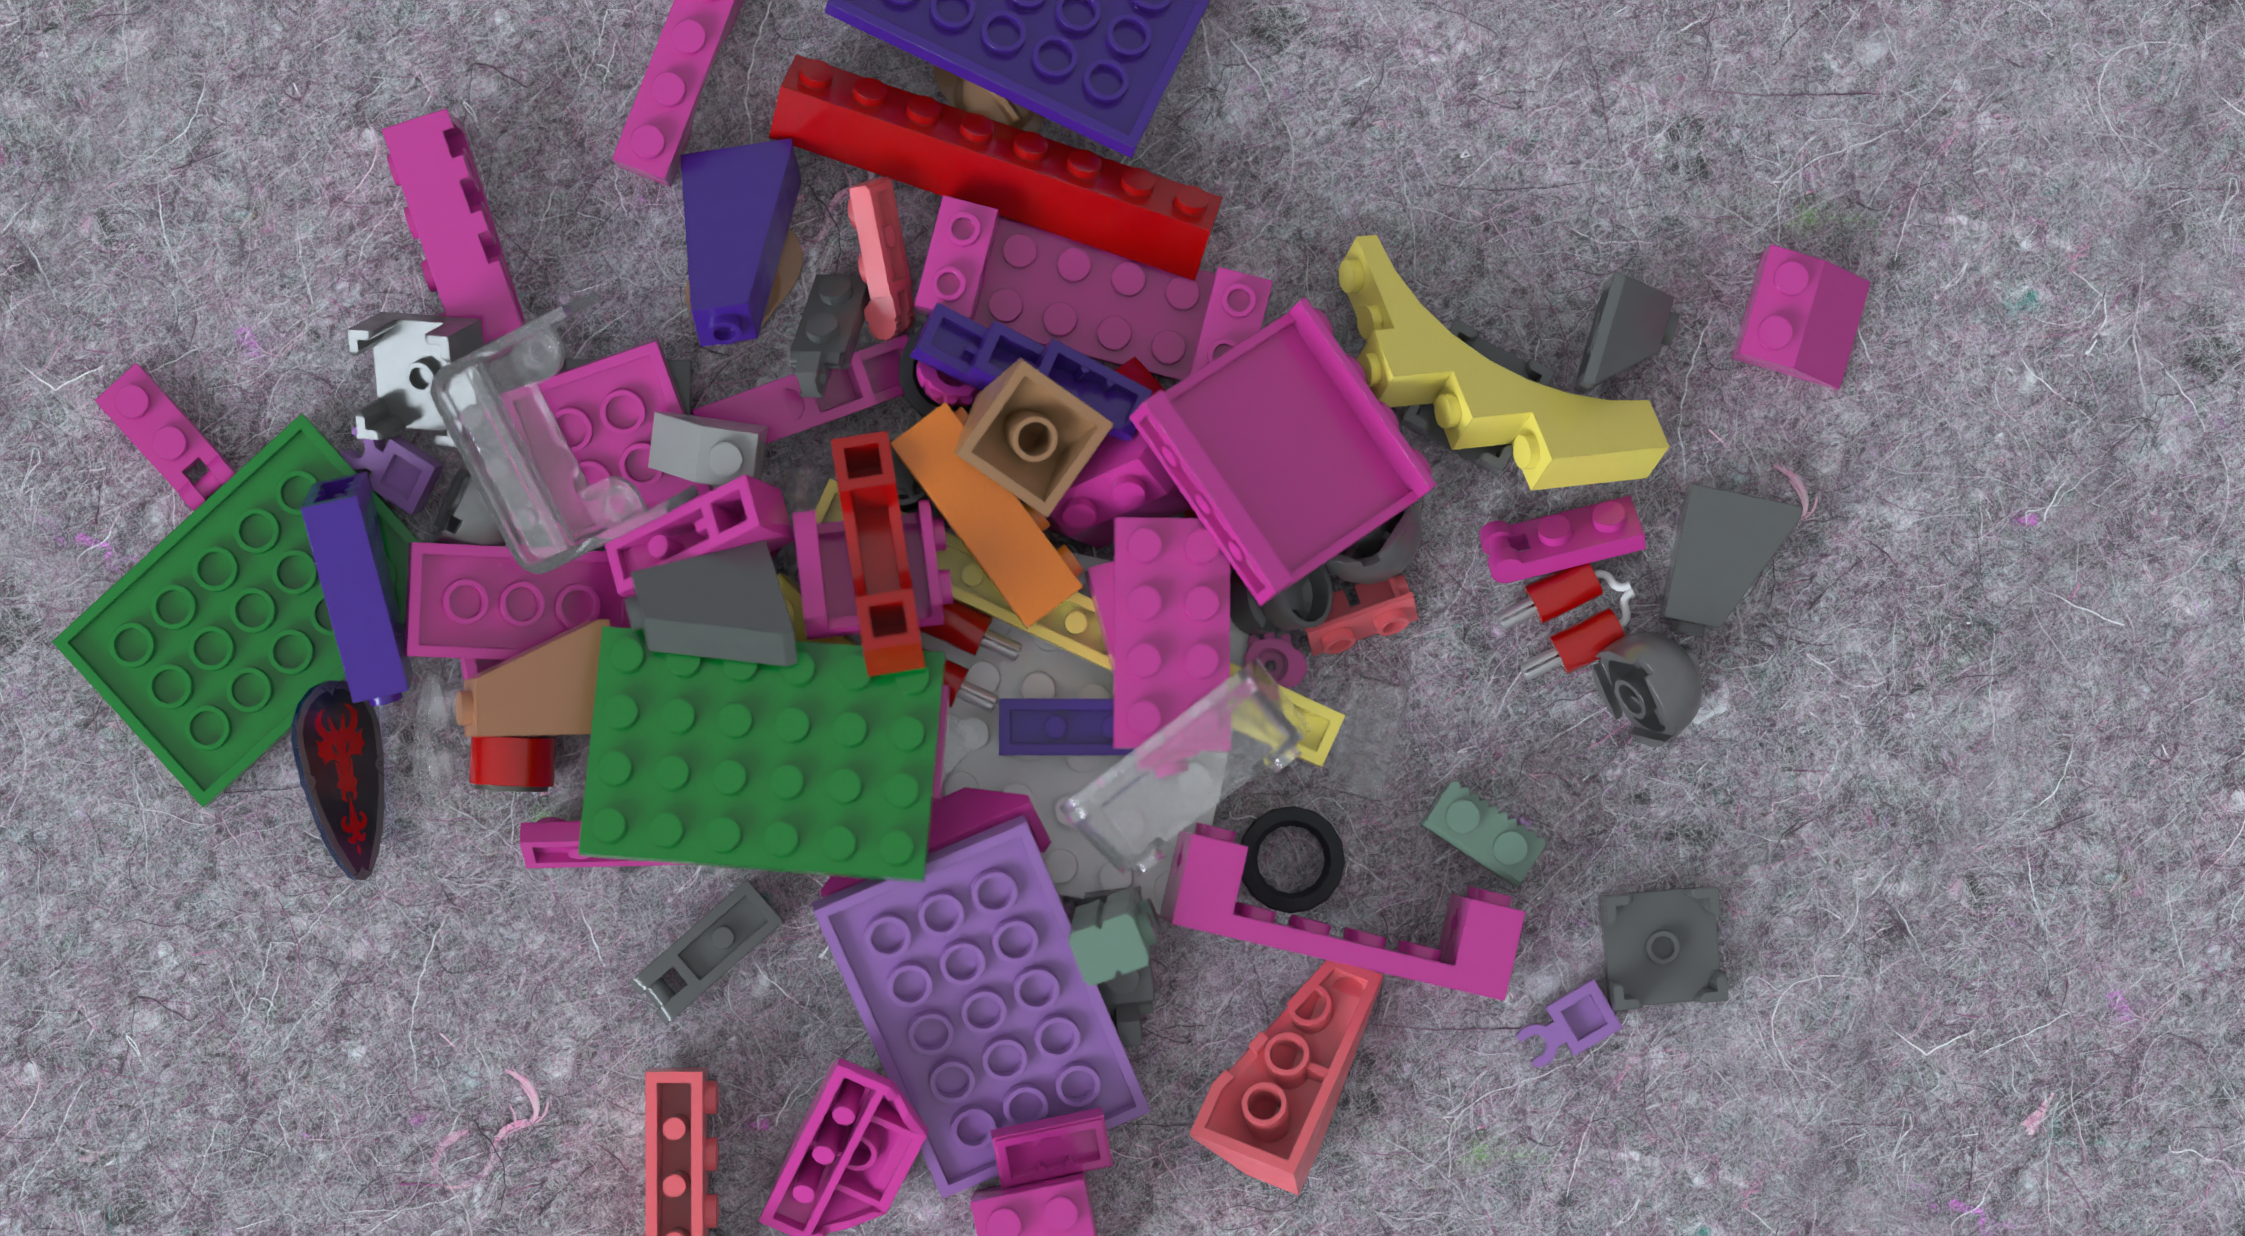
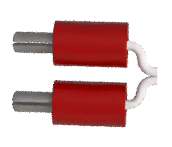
[1496,563,1635,680]
[919,600,1022,713]

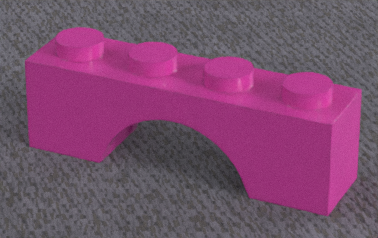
[612,0,744,188]

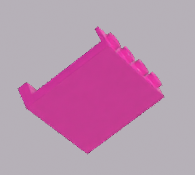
[1129,297,1437,606]

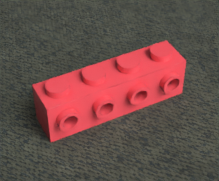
[645,1067,719,1236]

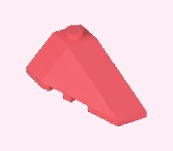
[1190,960,1384,1195]

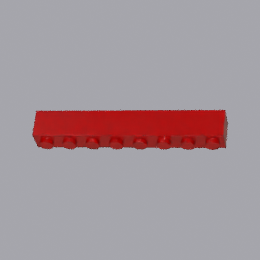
[769,54,1223,281]

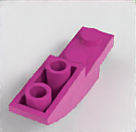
[690,334,924,444]

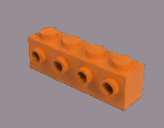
[890,402,1085,629]

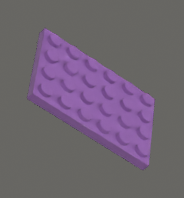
[812,814,1151,1199]

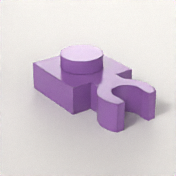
[340,426,445,515]
[1515,978,1623,1067]

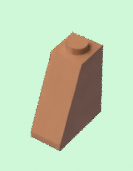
[455,619,610,737]

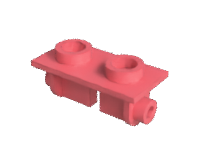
[1304,574,1418,656]

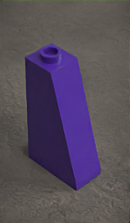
[681,138,801,347]
[301,471,413,706]

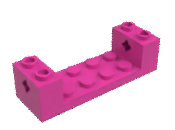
[914,195,1273,382]
[1159,822,1526,1001]

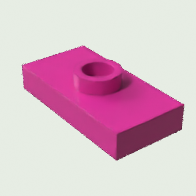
[990,1107,1113,1189]

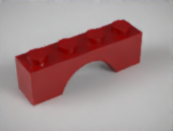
[831,431,925,677]

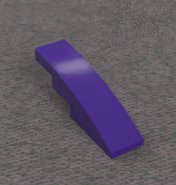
[910,302,1152,442]

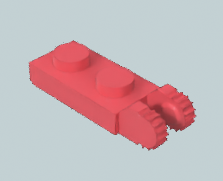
[847,176,916,342]

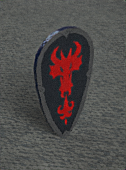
[291,680,384,880]

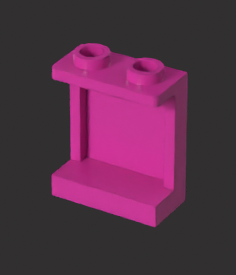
[792,499,953,640]

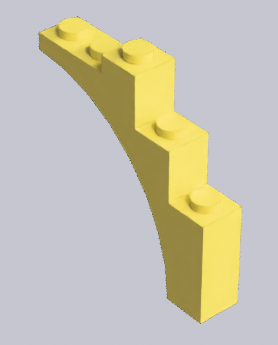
[1338,235,1670,491]

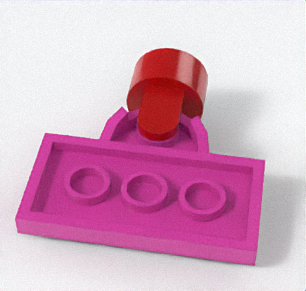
[404,542,634,792]

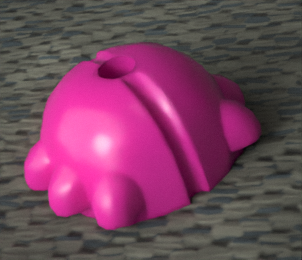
[916,361,976,407]
[1243,633,1307,689]

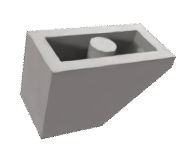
[648,410,768,486]

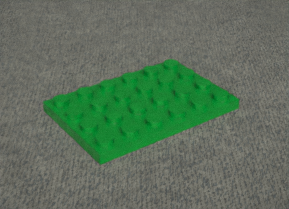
[52,413,421,808]
[578,626,946,883]

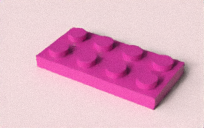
[1113,517,1230,750]

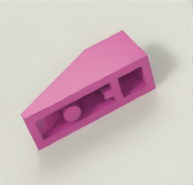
[604,474,795,597]

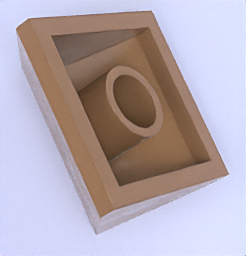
[954,358,1114,518]

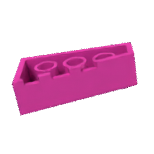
[381,108,530,350]

